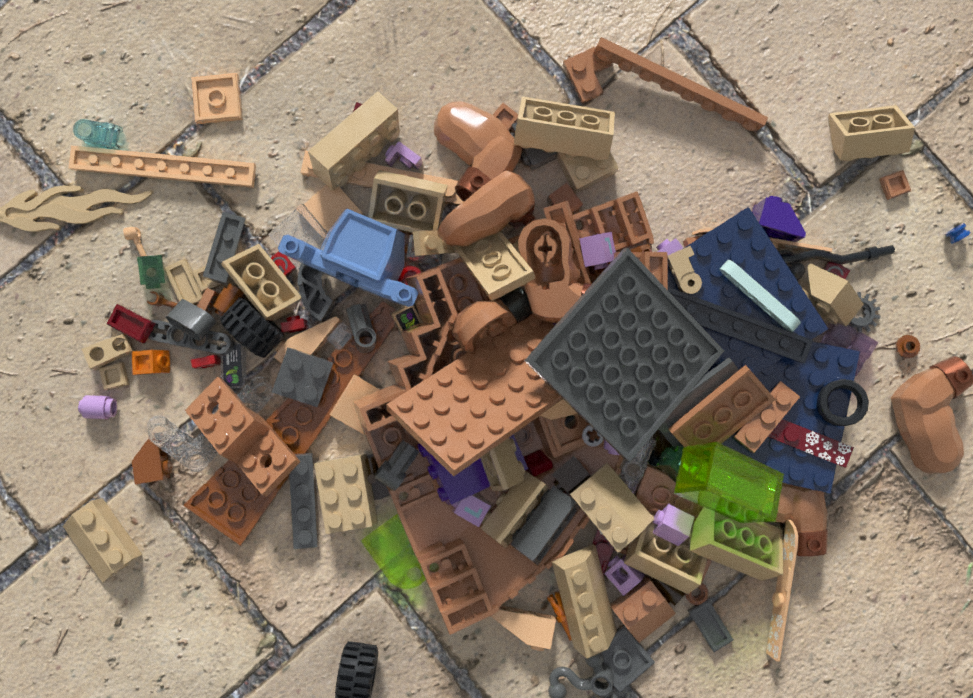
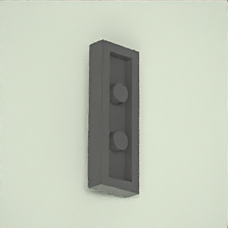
[203,212,246,285]

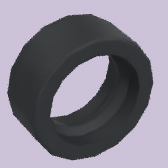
[817,379,869,427]

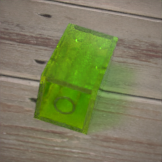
[674,442,784,523]

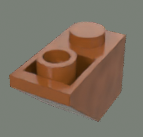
[132,432,172,484]

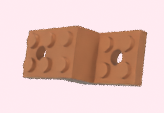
[185,377,301,497]

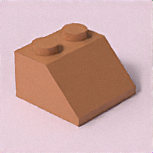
[610,576,676,643]

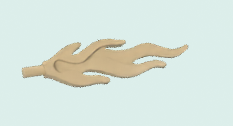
[0,185,153,232]

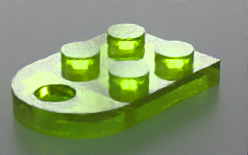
[361,514,431,589]

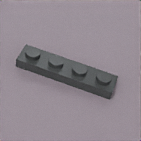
[289,453,317,549]

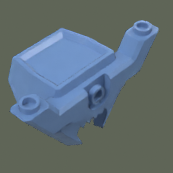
[278,209,418,307]

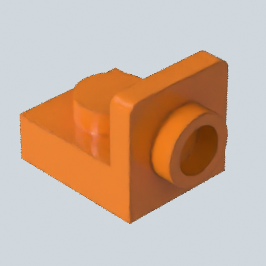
[132,350,170,375]

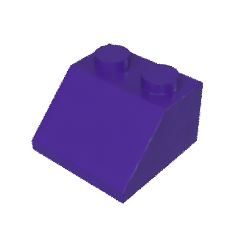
[752,196,806,242]

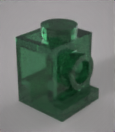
[137,255,165,289]

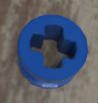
[945,223,971,244]

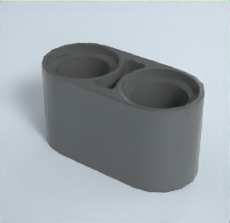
[166,299,216,341]

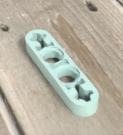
[719,260,801,332]

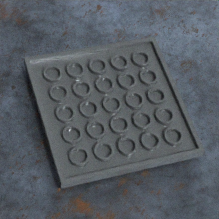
[524,248,724,462]

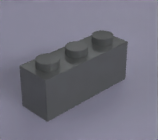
[511,486,580,566]

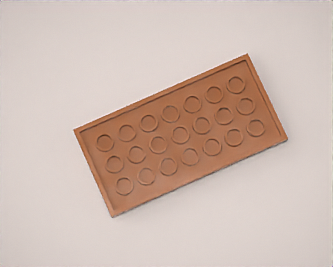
[387,314,563,476]

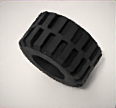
[220,297,284,358]
[335,641,378,698]

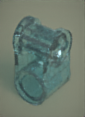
[73,119,124,150]

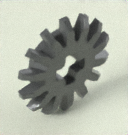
[844,292,880,334]

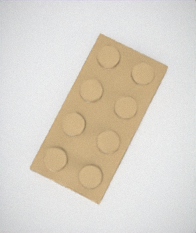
[453,231,535,302]

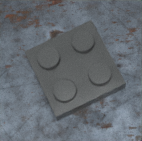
[272,347,333,407]

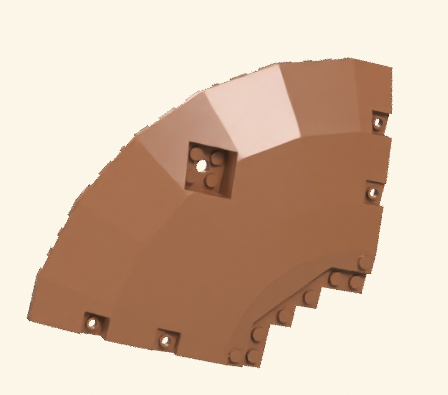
[352,191,654,635]

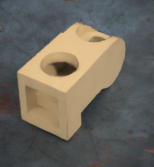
[667,246,702,294]
[82,334,133,371]

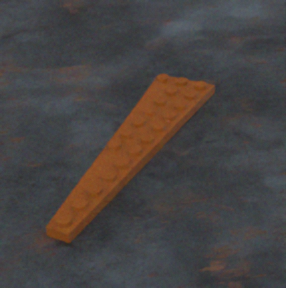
[183,301,396,546]

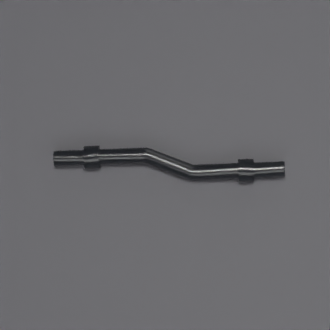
[780,245,895,267]

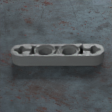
[148,320,234,355]

